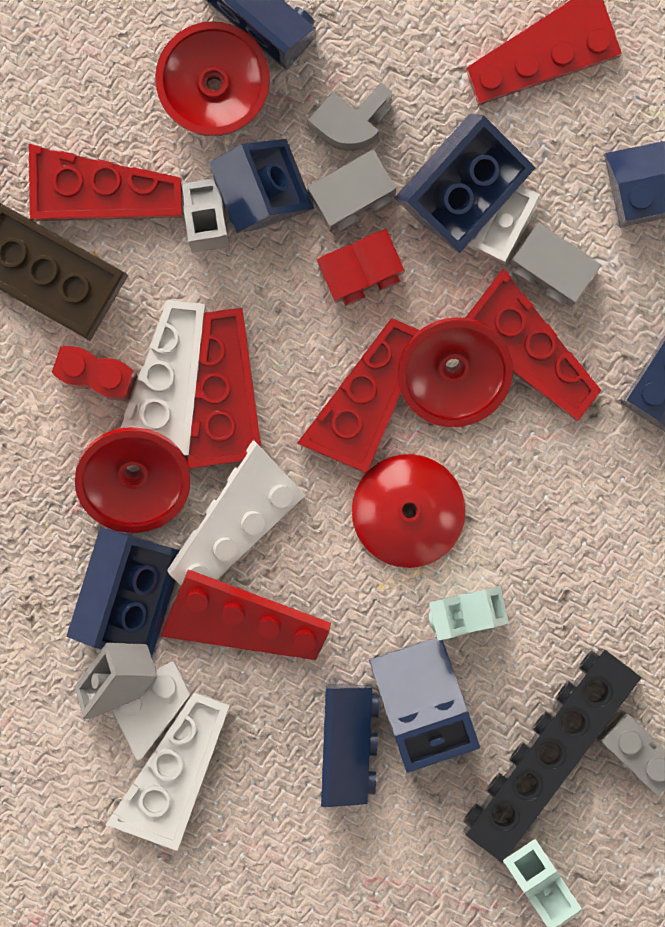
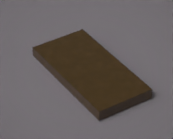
[0,203,129,341]

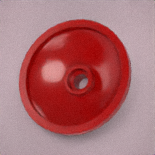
[155,21,270,136]
[398,318,513,427]
[75,427,191,533]
[352,454,466,568]

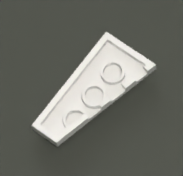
[121,300,206,456]
[167,440,306,585]
[105,692,230,851]

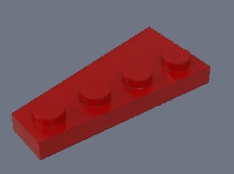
[466,0,622,106]
[29,144,183,221]
[465,268,602,421]
[188,308,262,469]
[297,318,420,473]
[161,569,331,660]

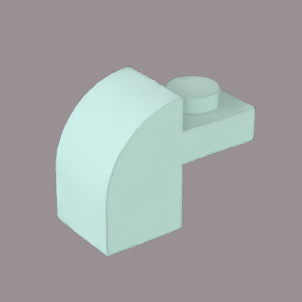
[429,586,509,641]
[503,839,584,927]

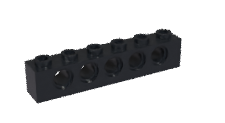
[463,648,642,863]

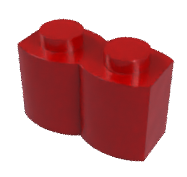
[316,229,405,306]
[52,346,137,401]

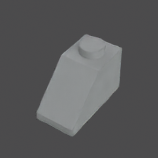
[74,643,157,719]

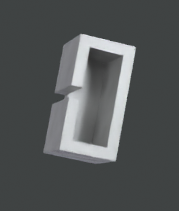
[307,149,396,232]
[509,222,601,307]
[597,711,665,797]

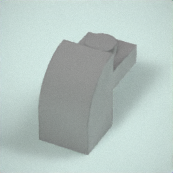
[308,83,393,151]
[181,178,230,253]

